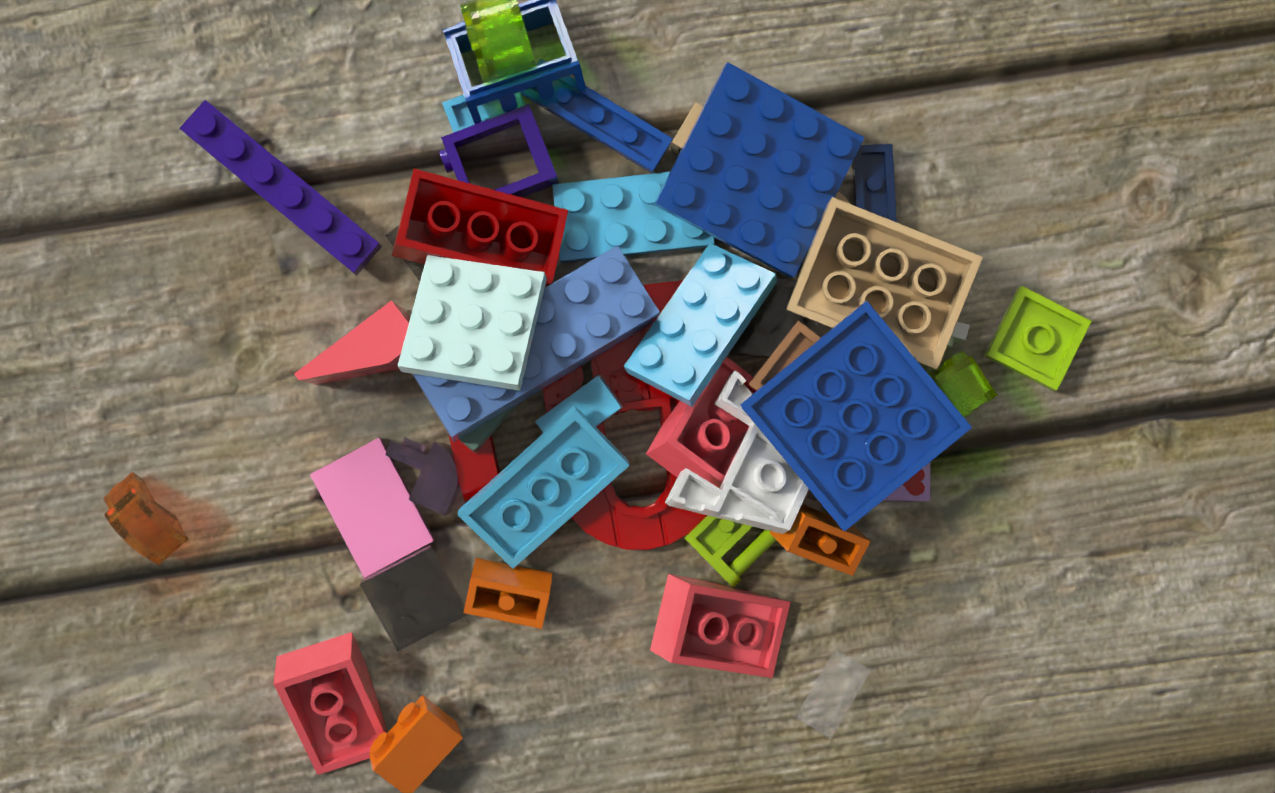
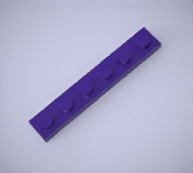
[179,100,382,276]

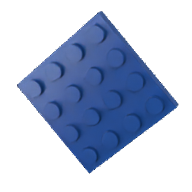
[654,62,864,278]
[740,301,972,532]

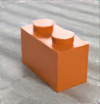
[770,504,871,576]
[463,558,553,629]
[369,695,463,793]

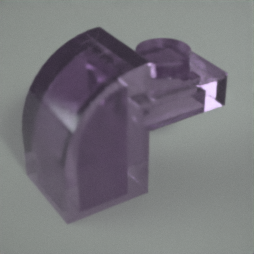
[385,437,461,516]

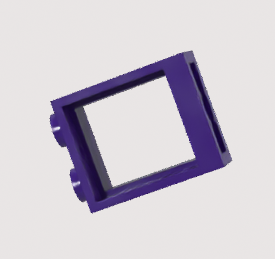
[439,104,559,198]

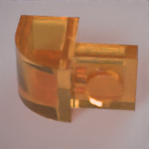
[103,472,188,565]

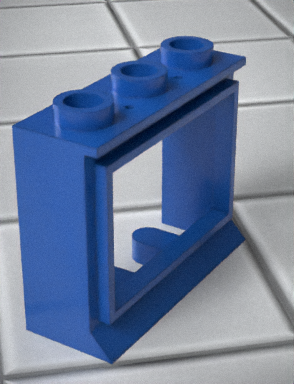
[443,0,586,124]

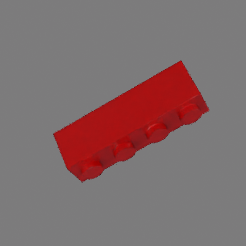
[392,168,568,287]

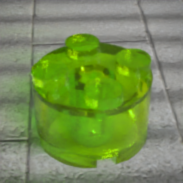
[460,0,536,83]
[927,350,998,418]

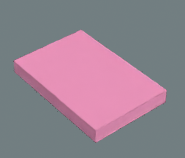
[310,438,435,578]

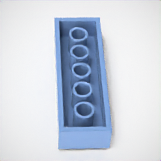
[412,245,660,442]

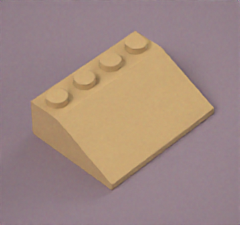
[786,197,983,370]

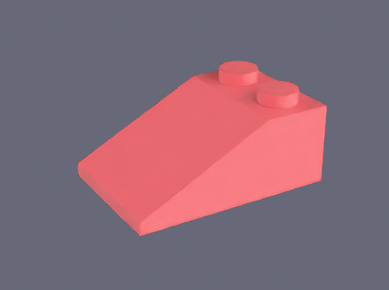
[294,300,410,385]
[646,357,756,488]
[650,574,791,678]
[273,632,388,775]

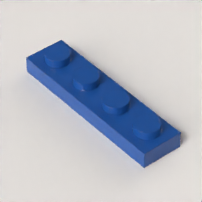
[521,59,673,174]

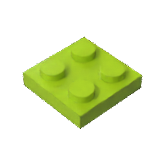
[984,286,1092,391]

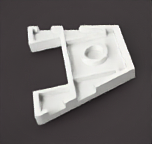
[665,371,809,534]

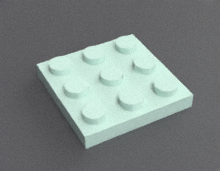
[398,255,547,391]

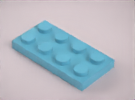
[552,172,715,263]
[624,243,777,407]
[458,405,630,569]

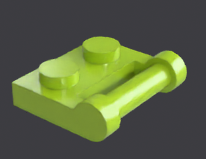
[684,515,776,588]

